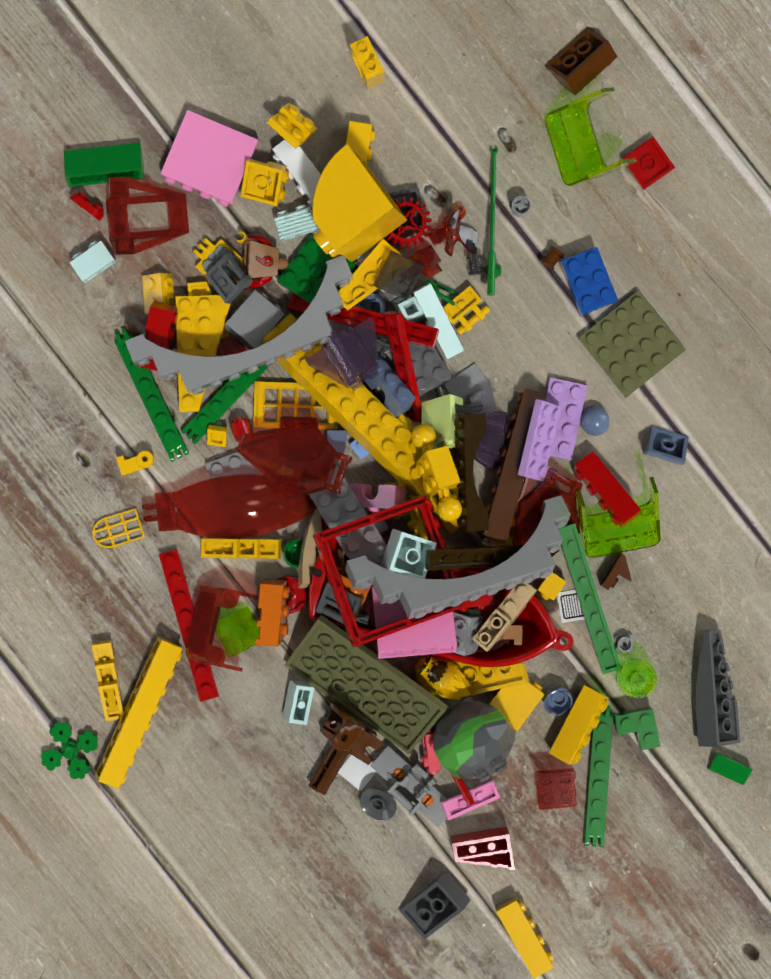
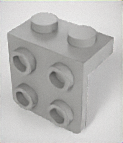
[453,612,483,656]

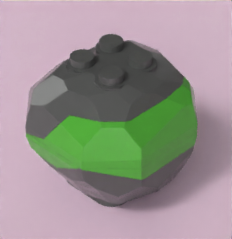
[433,697,515,782]

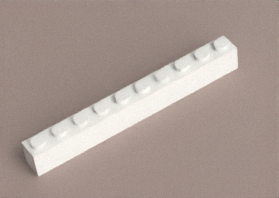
[272,140,408,303]

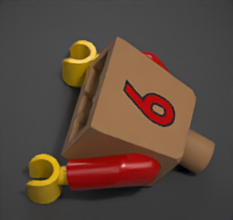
[235,231,288,289]

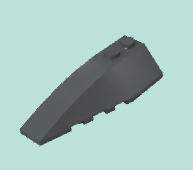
[696,629,740,747]

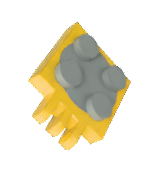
[192,238,243,280]

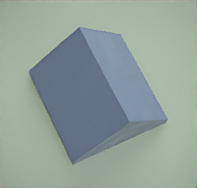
[643,426,689,465]

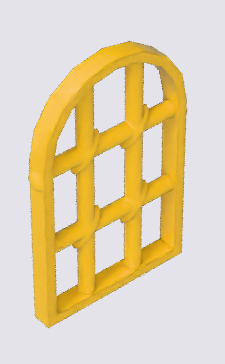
[92,508,145,548]

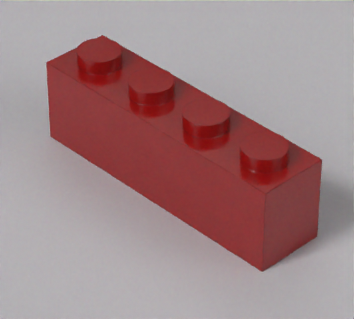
[574,451,641,528]

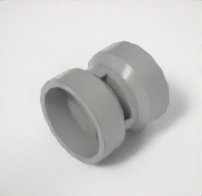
[511,196,531,217]

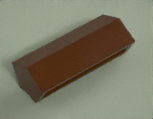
[308,746,348,795]

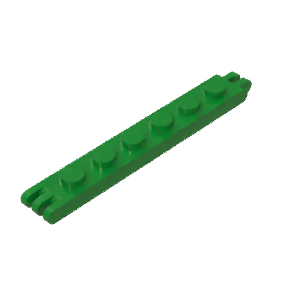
[114,328,189,462]
[181,364,269,444]
[584,706,613,847]

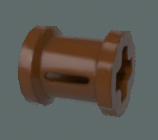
[539,246,565,271]

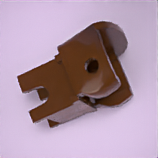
[320,701,383,765]

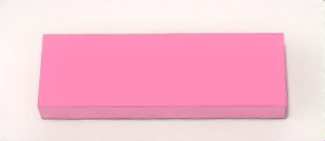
[440,780,500,820]

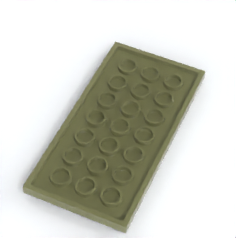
[285,615,448,754]

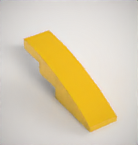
[201,538,281,559]
[92,640,124,721]

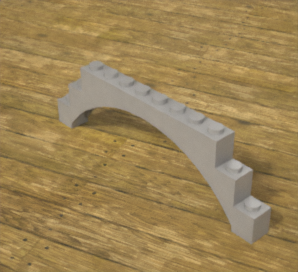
[125,255,353,395]
[345,496,571,619]

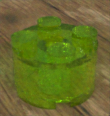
[616,658,657,698]

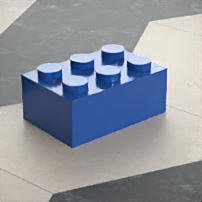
[559,247,618,317]

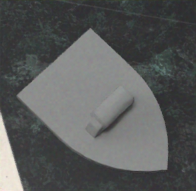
[444,363,495,421]

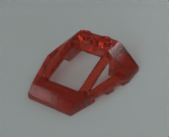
[106,177,189,255]

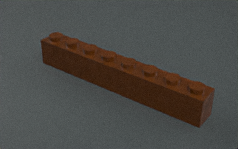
[481,388,547,544]

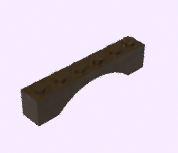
[454,412,489,532]

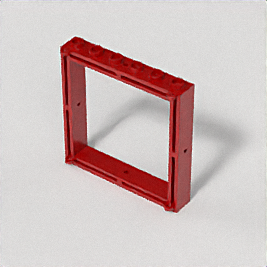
[313,495,466,647]

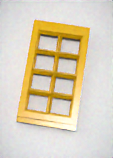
[253,381,338,430]

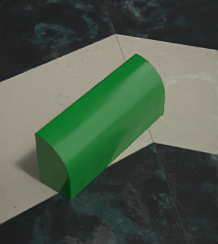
[64,143,145,187]

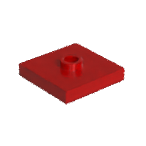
[621,136,675,191]

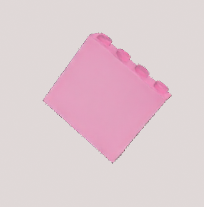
[160,110,259,207]
[372,587,457,659]

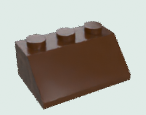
[545,28,617,95]

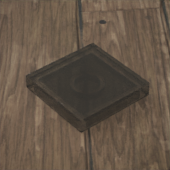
[373,251,425,300]

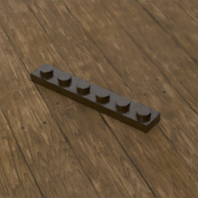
[425,545,524,571]

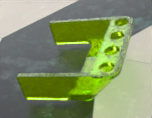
[545,87,636,186]
[577,477,661,558]

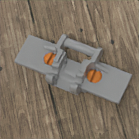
[370,746,446,827]

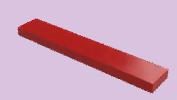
[384,311,422,423]

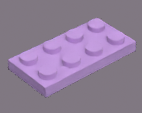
[546,378,588,460]
[518,399,561,482]

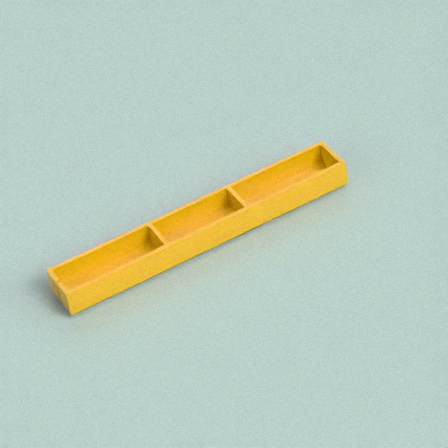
[260,313,459,534]

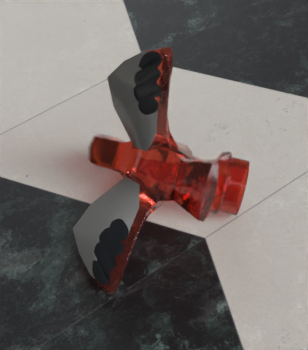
[428,205,478,256]

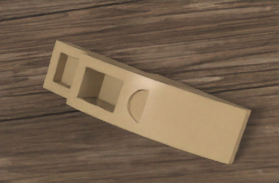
[472,583,537,652]

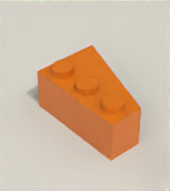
[255,579,290,647]

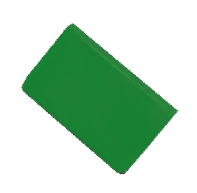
[708,752,753,785]

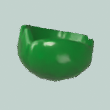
[283,539,303,568]

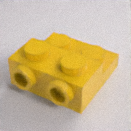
[267,103,318,149]
[240,159,290,206]

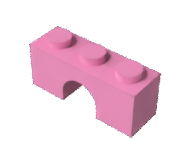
[348,483,405,512]

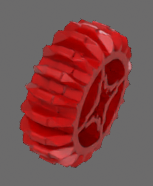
[386,197,432,249]

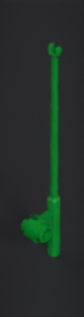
[485,147,501,296]

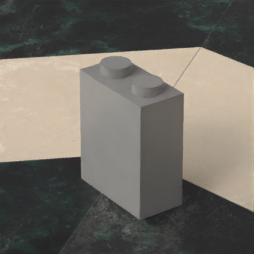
[224,290,285,350]

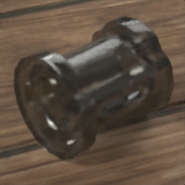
[466,254,485,276]

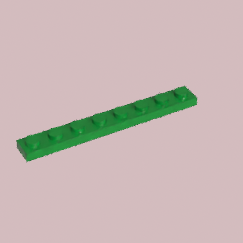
[558,523,621,675]

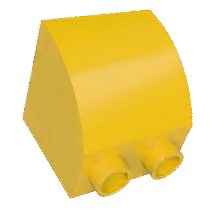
[313,144,407,262]

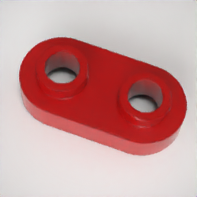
[69,191,104,221]

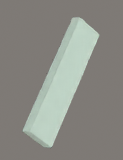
[413,283,464,359]

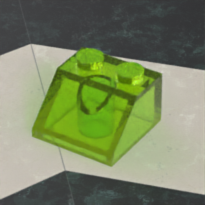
[212,606,260,658]

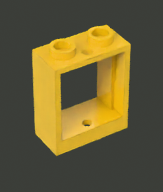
[350,36,384,89]

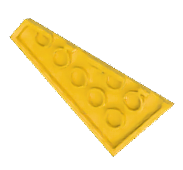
[175,295,231,412]

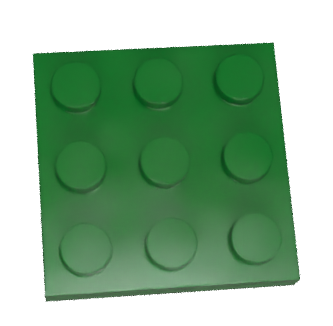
[277,235,357,304]

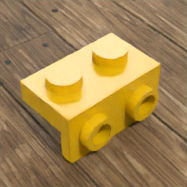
[142,273,175,314]

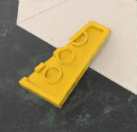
[338,239,412,311]
[456,661,529,698]

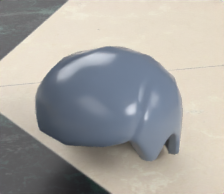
[355,293,385,314]
[581,405,609,436]
[543,686,573,716]

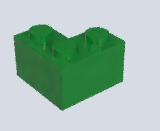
[613,706,661,750]

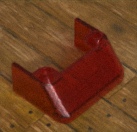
[185,585,259,672]

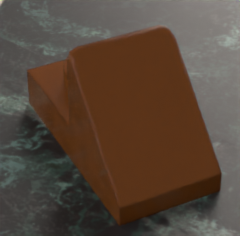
[600,553,632,590]

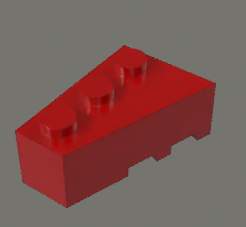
[137,301,178,371]

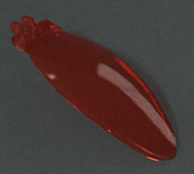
[142,474,317,539]

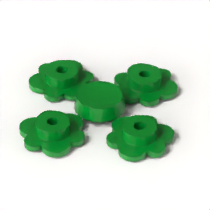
[41,722,98,779]

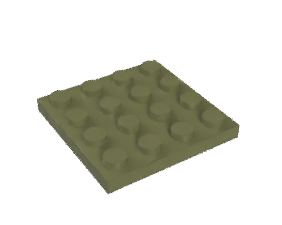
[578,290,686,398]

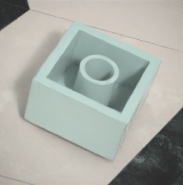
[381,529,436,579]

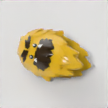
[413,655,470,700]

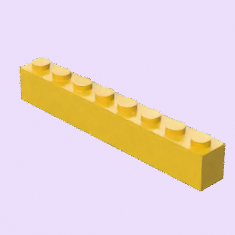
[95,636,183,789]

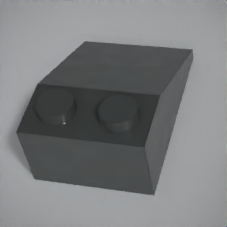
[399,871,470,940]

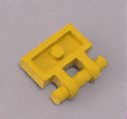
[443,286,490,335]

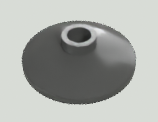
[360,788,397,820]

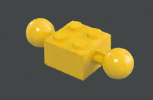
[411,424,462,522]

